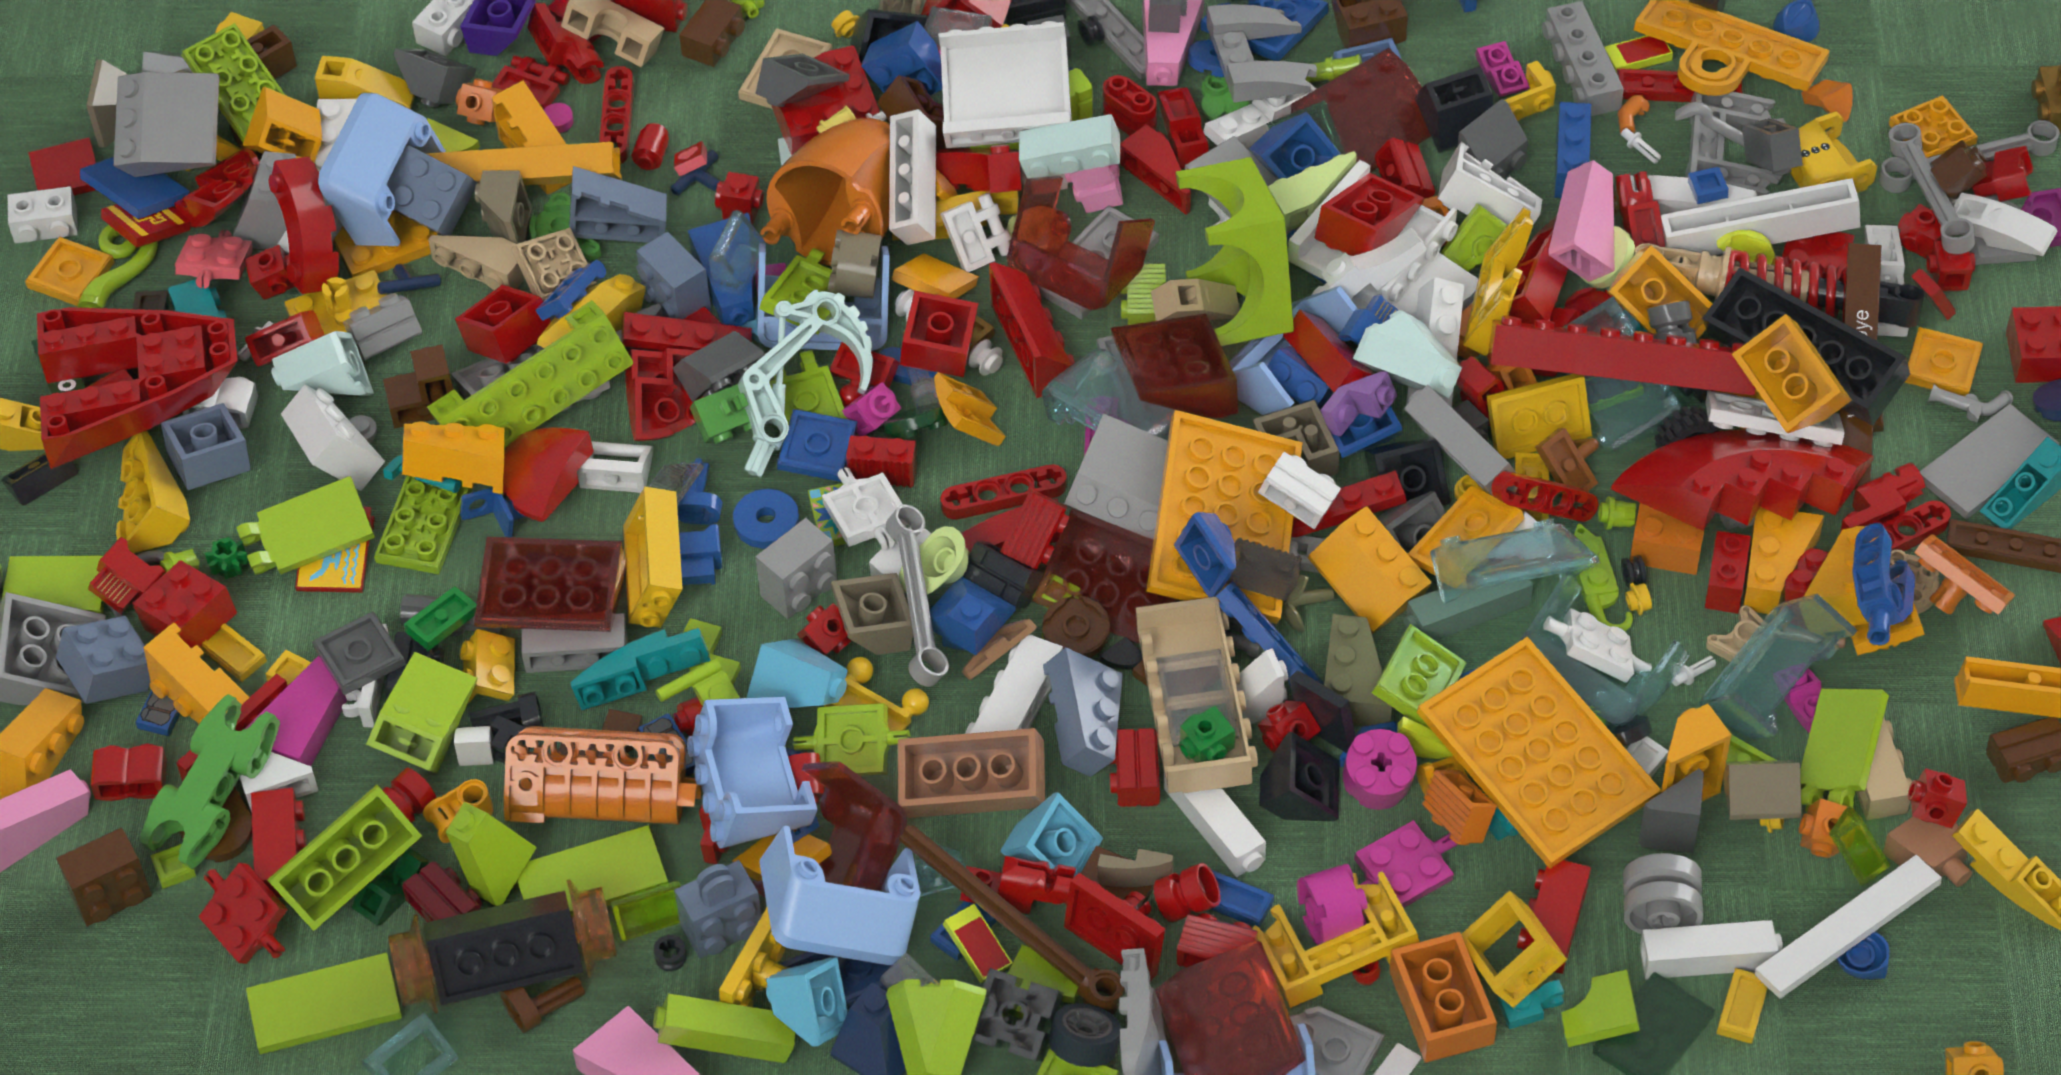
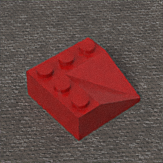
[771,45,880,156]

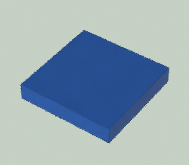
[777,409,858,482]

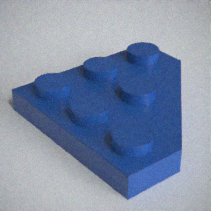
[1201,0,1328,61]

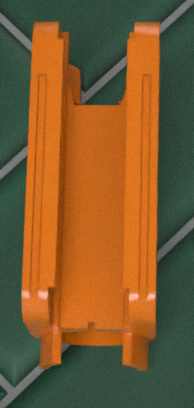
[504,726,702,825]

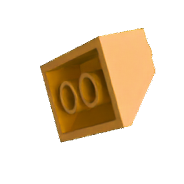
[1607,245,1712,339]
[1732,314,1852,433]
[1307,506,1432,634]
[1661,704,1731,802]

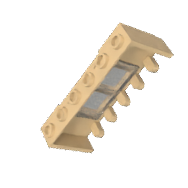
[1136,597,1258,793]

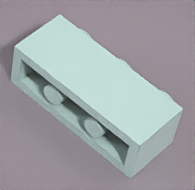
[1019,114,1120,180]

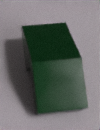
[351,847,429,926]

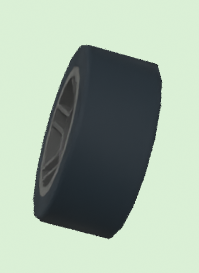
[1049,1003,1121,1067]

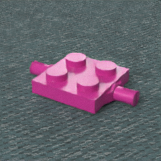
[1354,820,1457,908]

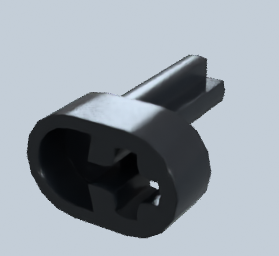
[469,691,544,727]

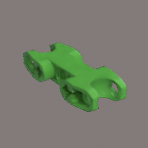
[139,694,280,870]

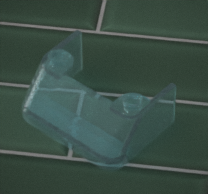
[1520,572,1690,726]
[1699,594,1858,740]

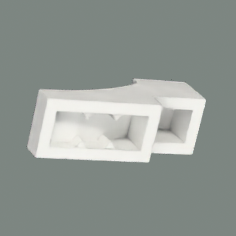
[1321,227,1428,299]

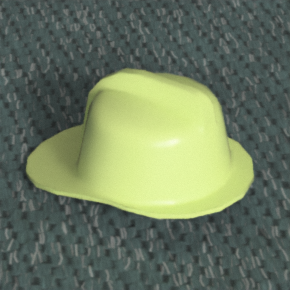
[899,526,970,595]

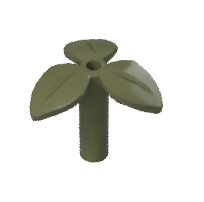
[1283,575,1334,632]

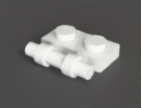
[940,193,1013,272]

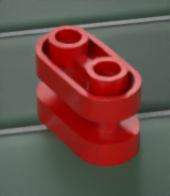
[1103,75,1157,136]

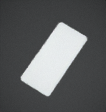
[1374,1043,1421,1075]

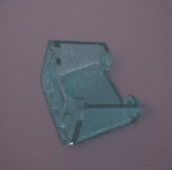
[1562,297,1682,452]
[1042,349,1199,441]

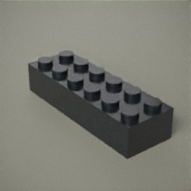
[1702,267,1910,426]

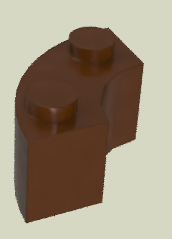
[1930,140,1987,199]

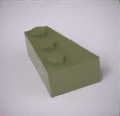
[1324,614,1392,726]

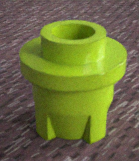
[1598,496,1636,530]
[160,549,200,572]

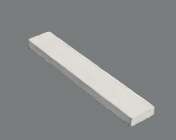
[1755,855,1942,999]

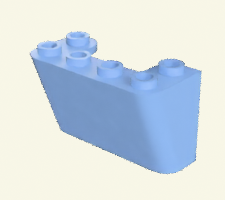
[687,697,818,849]

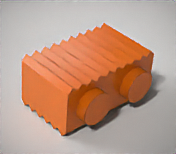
[1422,770,1497,846]

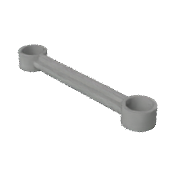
[1879,120,2059,193]
[1889,123,1975,254]
[886,504,949,687]

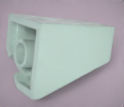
[1353,310,1462,398]
[271,331,374,396]

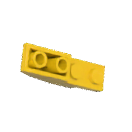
[1951,808,2061,930]

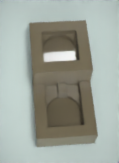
[1097,849,1173,887]

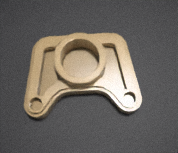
[1706,605,1772,666]

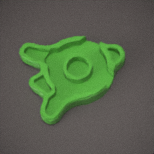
[529,192,602,260]

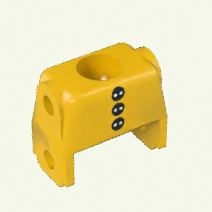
[1790,111,1877,193]

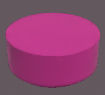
[544,103,574,133]

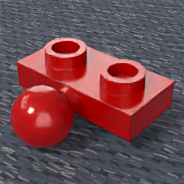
[829,342,900,408]

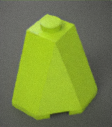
[446,802,537,906]
[887,979,986,1075]

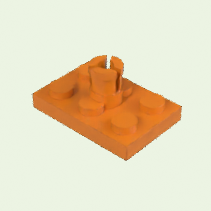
[1914,534,2016,615]

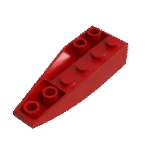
[1508,217,1568,324]

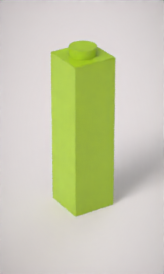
[653,993,795,1063]

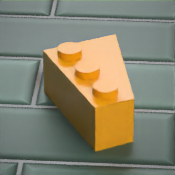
[402,421,504,495]
[1743,507,1825,615]
[1802,526,1878,631]
[143,622,250,725]

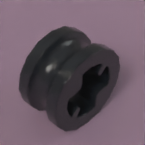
[1078,15,1105,46]
[1621,555,1647,588]
[653,935,687,971]

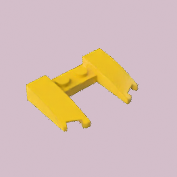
[1463,207,1533,356]
[1252,872,1420,1008]

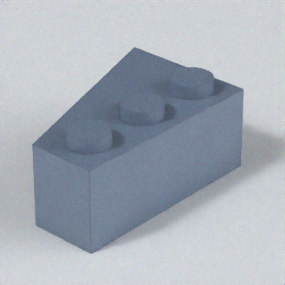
[569,166,667,242]
[1043,647,1123,777]

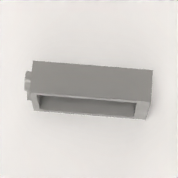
[1404,385,1517,496]

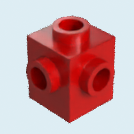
[1898,203,1941,259]
[1926,241,1975,291]
[245,245,296,300]
[797,603,852,656]
[1257,701,1321,753]
[1907,768,1967,829]

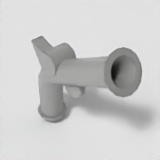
[1928,384,2013,424]

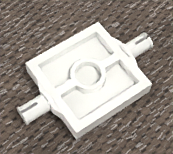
[822,467,909,550]
[1543,608,1652,683]

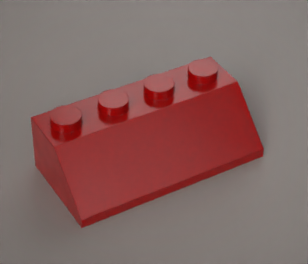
[989,262,1077,398]

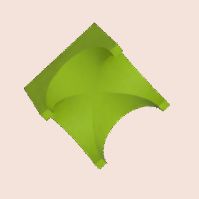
[1176,157,1294,347]

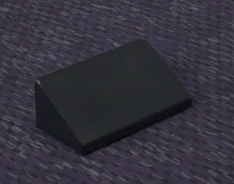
[1,453,78,505]

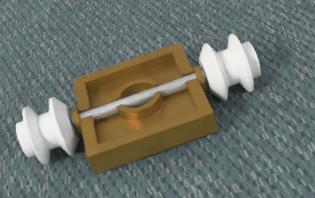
[895,289,1003,376]

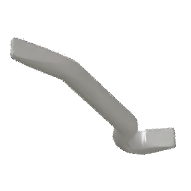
[1675,102,1744,147]

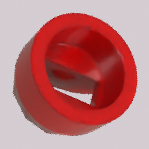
[1352,960,1381,986]

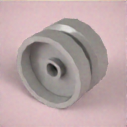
[1623,853,1703,935]

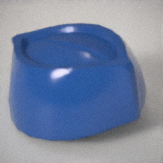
[1773,0,1820,42]
[1836,932,1889,979]

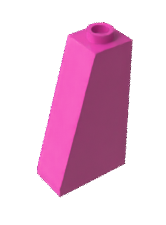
[244,656,347,766]

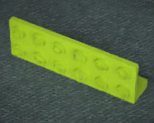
[427,300,633,448]

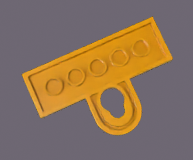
[1634,0,1830,96]

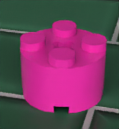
[1342,729,1417,810]
[1297,863,1368,945]

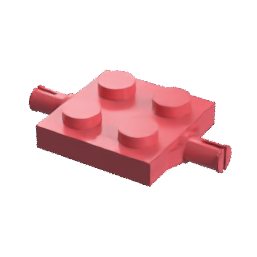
[175,230,252,289]

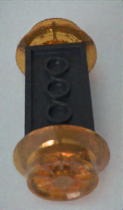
[388,879,617,1014]

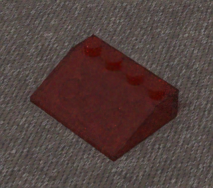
[1291,48,1431,172]
[1111,313,1238,418]
[1032,508,1182,644]
[474,537,626,632]
[1155,940,1306,1075]

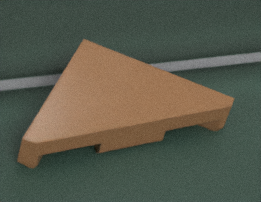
[961,619,1037,680]

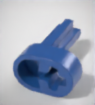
[677,458,723,525]

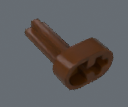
[500,976,585,1033]

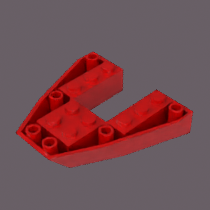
[37,307,238,469]

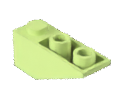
[1268,151,1356,232]

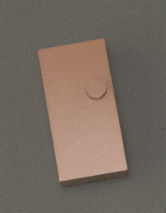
[898,728,1045,818]

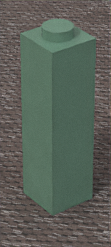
[1404,560,1533,641]

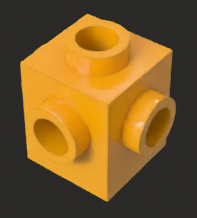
[1945,1041,2004,1075]

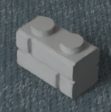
[343,293,422,360]

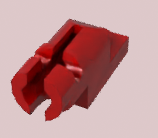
[527,3,604,84]
[1615,171,1665,248]
[1839,462,1925,535]
[960,856,1076,914]

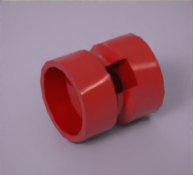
[382,768,436,823]
[1154,863,1220,923]

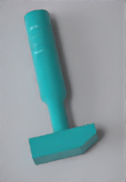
[383,455,461,493]

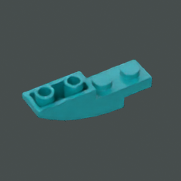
[570,628,711,710]

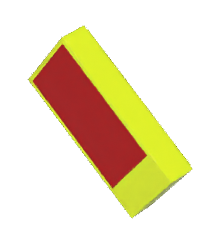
[1604,35,1673,73]
[943,903,1013,984]

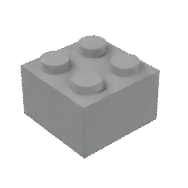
[755,518,838,619]

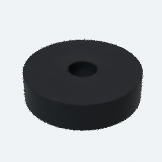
[1606,716,1653,746]

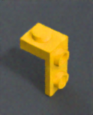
[1505,60,1556,121]

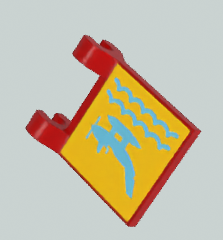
[295,507,375,593]

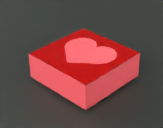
[674,141,707,176]

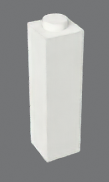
[1164,773,1266,877]
[1640,920,1783,979]

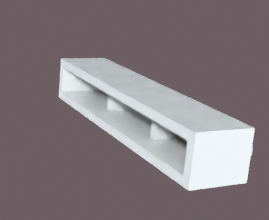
[1661,178,1860,262]

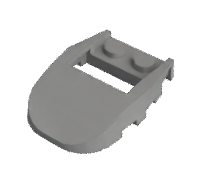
[1119,948,1167,1075]

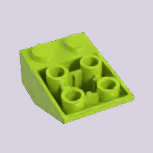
[366,652,478,774]

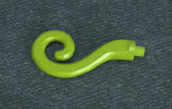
[78,224,158,308]

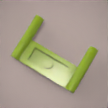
[655,658,740,707]

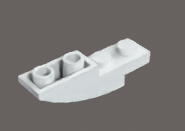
[1204,80,1320,149]
[1931,193,2057,256]

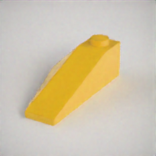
[537,274,646,348]
[116,430,190,553]

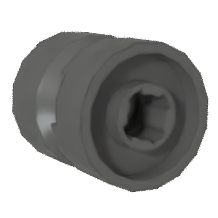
[1647,301,1697,344]

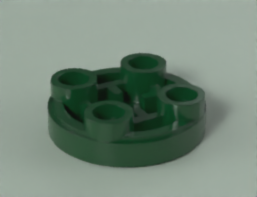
[883,402,948,439]

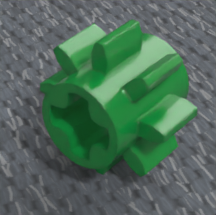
[205,536,249,580]

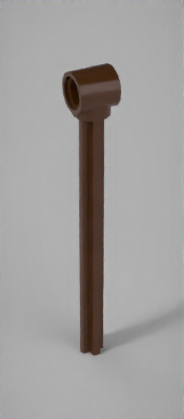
[898,824,1124,1014]

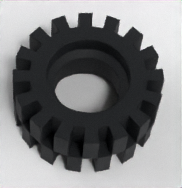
[1654,406,1719,448]

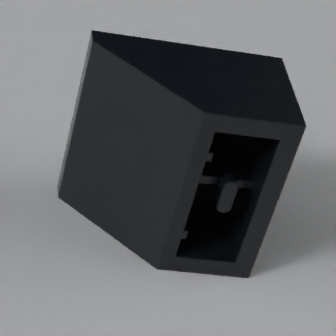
[1414,66,1493,153]

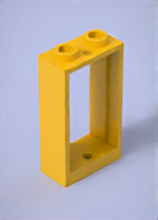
[623,486,682,628]

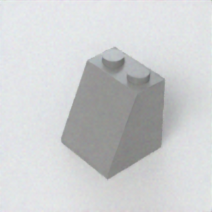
[232,151,296,249]

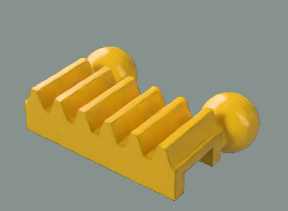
[824,657,929,746]

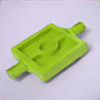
[793,703,911,778]

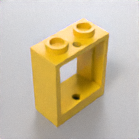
[1461,890,1567,1008]

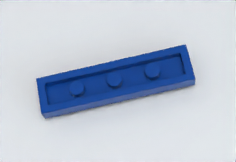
[1216,581,1324,686]

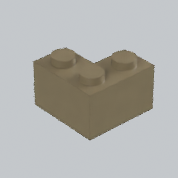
[1253,400,1339,476]

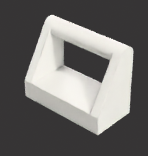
[577,441,653,493]

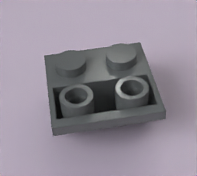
[672,331,765,402]

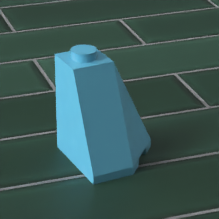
[746,639,848,708]

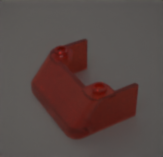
[1007,176,1155,310]
[753,761,907,898]

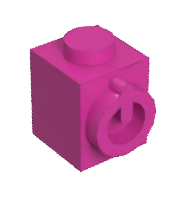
[842,382,902,436]

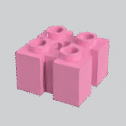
[1065,164,1123,213]

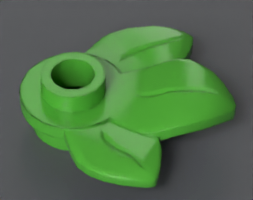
[1201,74,1249,120]

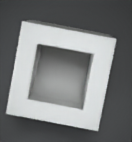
[454,726,494,766]

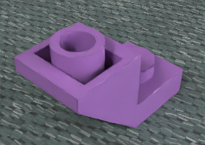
[1320,371,1398,436]

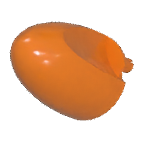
[760,118,890,266]

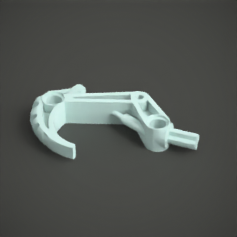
[738,289,873,478]

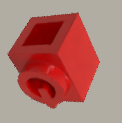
[715,172,764,225]

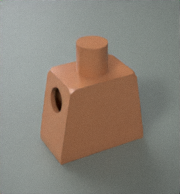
[1883,817,1972,887]

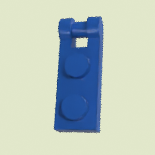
[535,260,606,321]

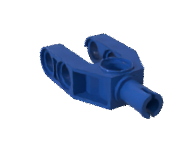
[1852,523,1915,645]

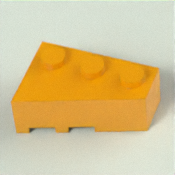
[491,81,570,195]
[0,688,84,799]

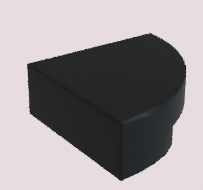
[1100,637,1143,670]

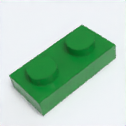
[404,586,479,651]

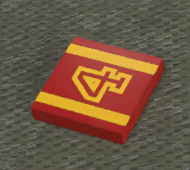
[101,204,190,248]

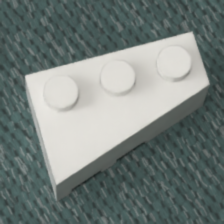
[1438,142,1542,225]
[281,384,385,491]

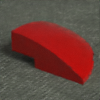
[174,147,259,227]
[625,348,703,441]
[503,427,594,523]

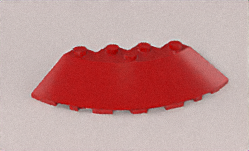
[1611,430,1874,531]

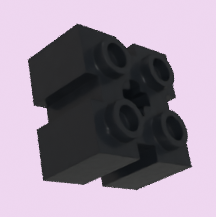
[972,968,1064,1062]

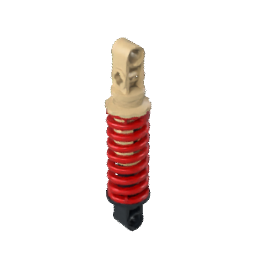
[1634,243,1924,328]

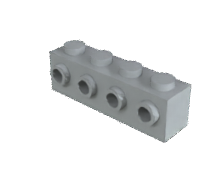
[1542,1,1624,116]

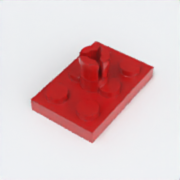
[1063,873,1165,981]

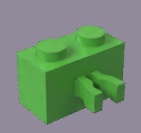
[690,384,753,445]

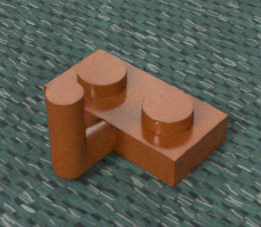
[1535,428,1599,502]

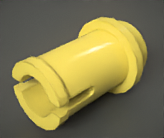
[816,105,856,134]

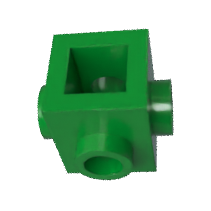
[1178,705,1235,763]

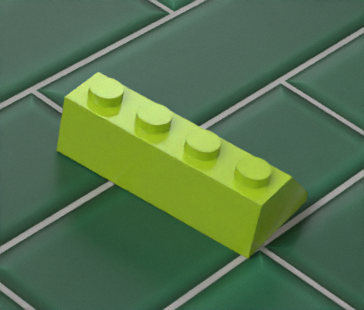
[267,785,422,931]

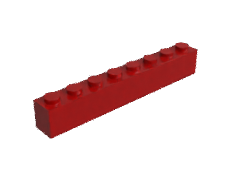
[1487,316,1756,395]

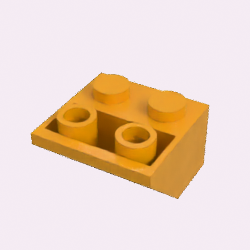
[242,87,322,163]

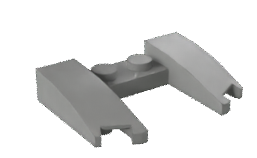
[1207,4,1317,103]
[1685,91,1785,196]

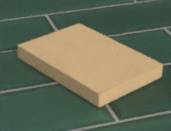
[738,28,832,109]

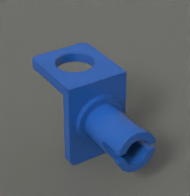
[460,487,526,540]

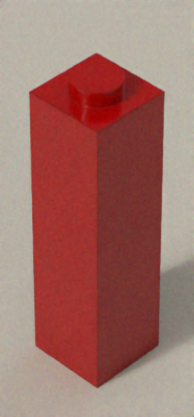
[1282,309,1374,392]

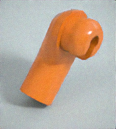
[1618,95,1650,134]

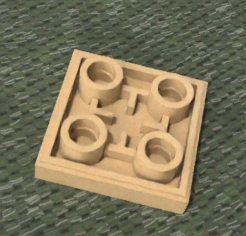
[511,228,597,301]

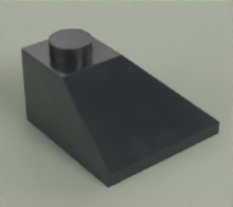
[850,9,928,64]
[1364,438,1451,512]
[1259,731,1340,822]

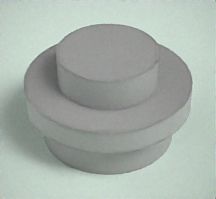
[349,415,377,444]

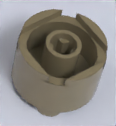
[828,229,882,299]

